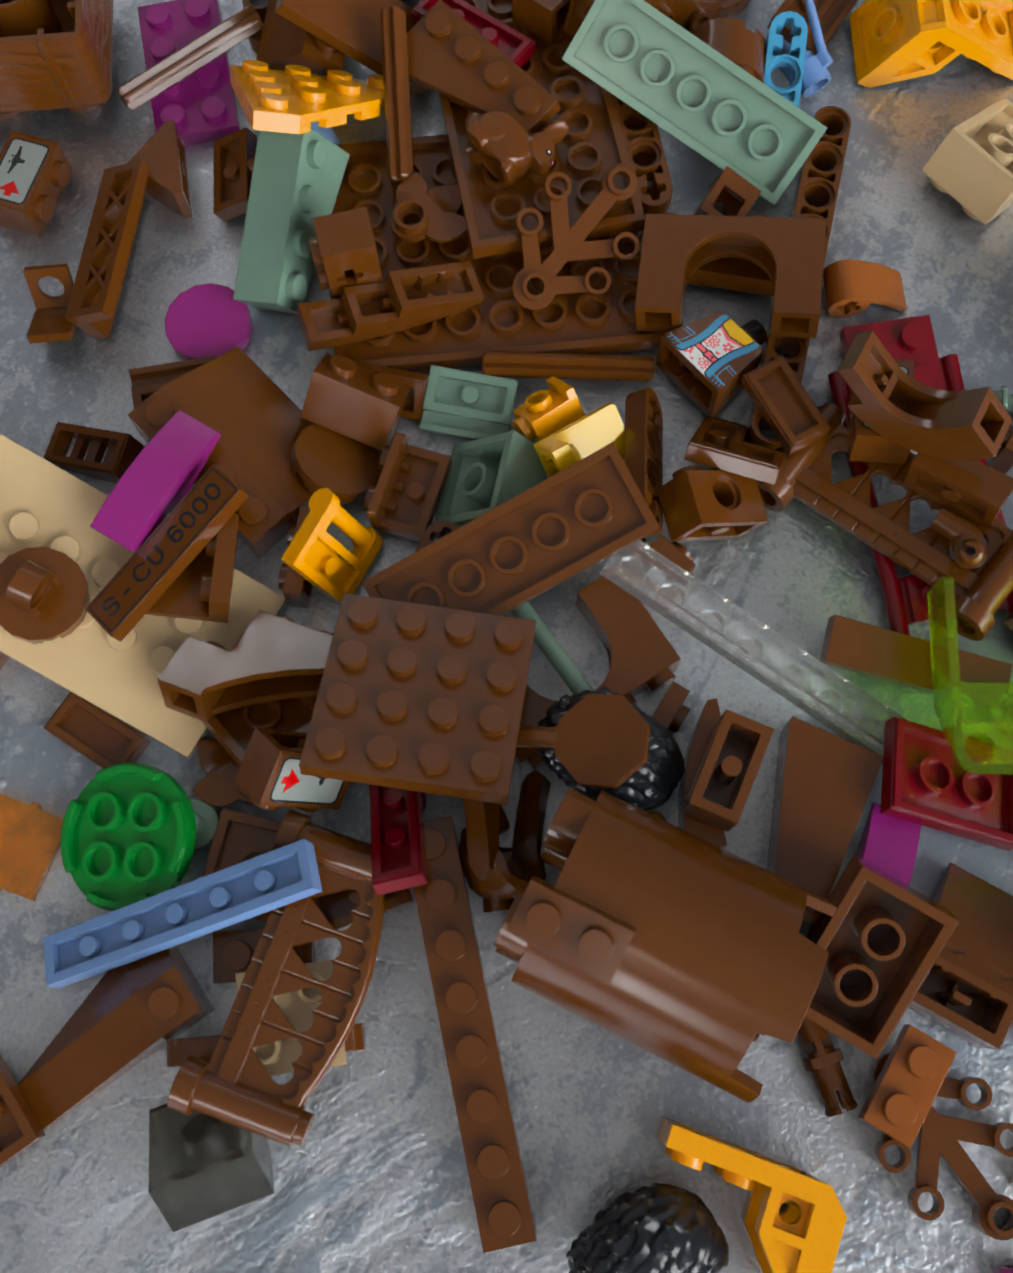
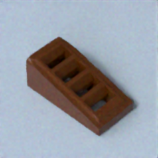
[44,422,145,484]

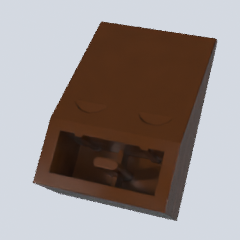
[908,863,1013,1050]

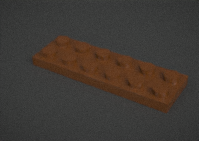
[362,442,660,616]

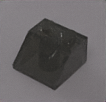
[148,1103,275,1232]

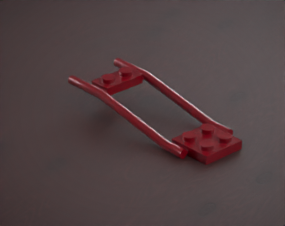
[828,315,1013,636]

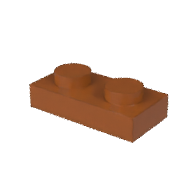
[858,1024,957,1148]

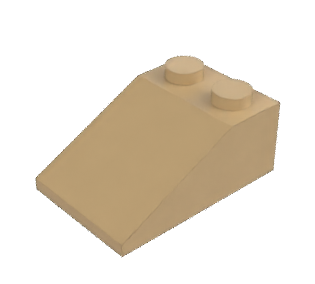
[922,97,1013,225]

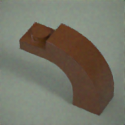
[837,331,1012,460]

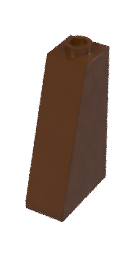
[766,716,883,926]

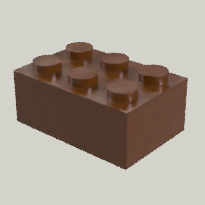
[805,855,960,1059]

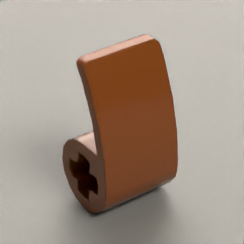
[823,259,907,318]

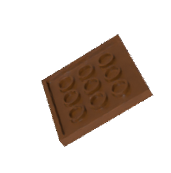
[299,593,536,805]

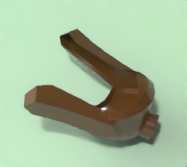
[459,769,551,912]

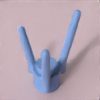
[764,0,833,98]

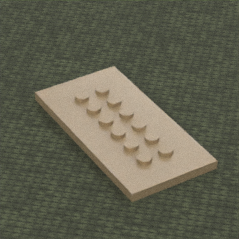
[0,434,287,759]

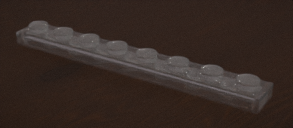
[600,540,907,764]

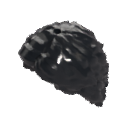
[538,687,685,812]
[566,1183,729,1273]

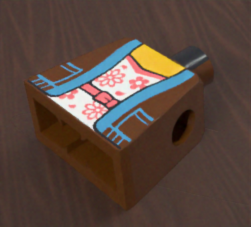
[655,311,767,418]

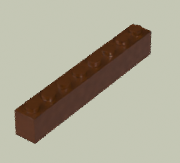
[414,815,537,1253]

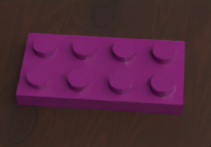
[137,0,240,146]

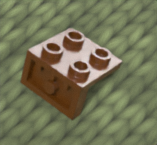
[146,514,239,623]

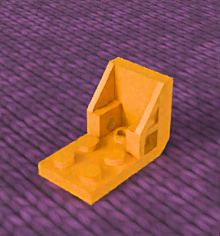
[849,0,1013,88]
[655,1116,847,1273]

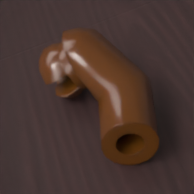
[930,507,987,569]

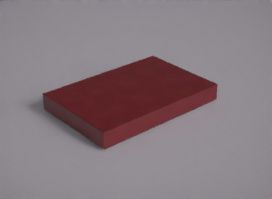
[880,716,1013,851]

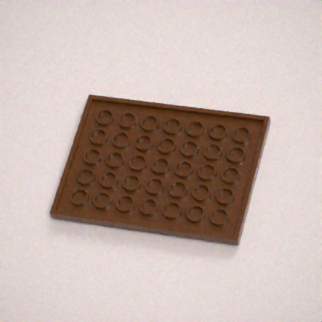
[330,118,683,372]

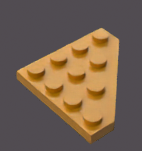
[230,60,385,134]

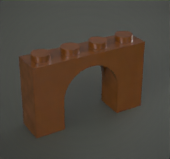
[635,212,827,338]
[514,568,681,770]

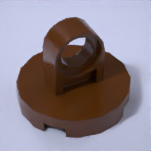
[0,547,90,644]

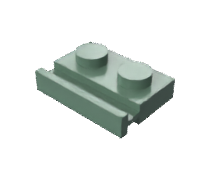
[419,365,519,440]

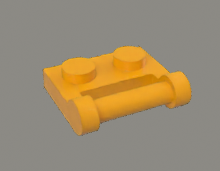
[280,488,383,604]

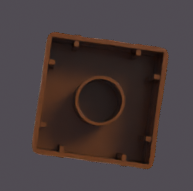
[0,0,113,120]

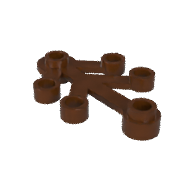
[512,164,639,311]
[872,1052,1013,1240]

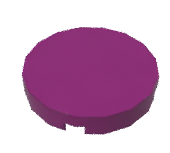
[164,283,253,360]

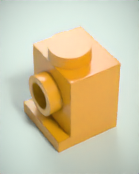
[512,376,585,443]

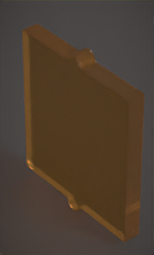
[0,794,63,901]

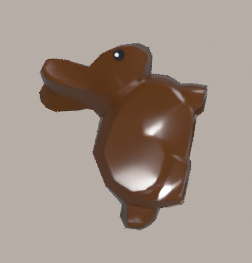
[464,110,569,189]

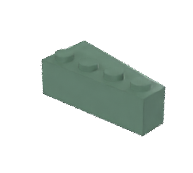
[233,128,350,313]

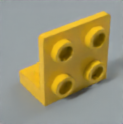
[533,403,625,478]

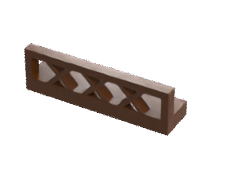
[65,160,150,340]

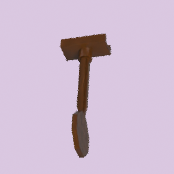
[517,694,650,788]

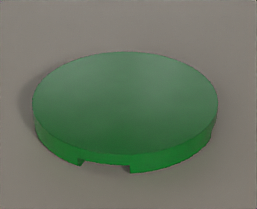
[60,763,196,911]

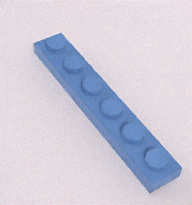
[43,839,323,989]

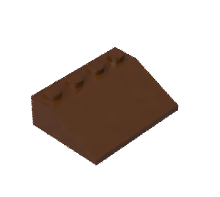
[128,346,313,559]

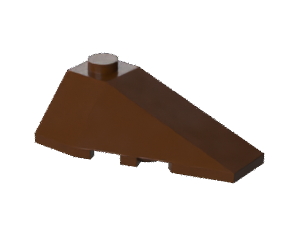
[18,946,215,1131]

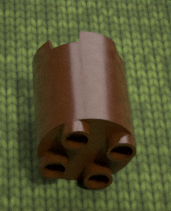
[494,788,837,1103]

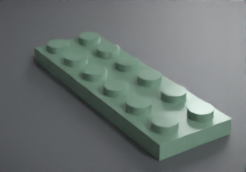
[562,0,827,205]

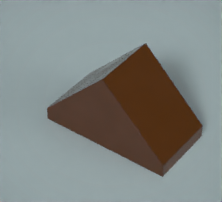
[128,120,192,218]

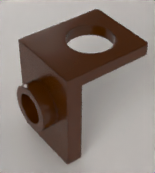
[23,264,76,344]

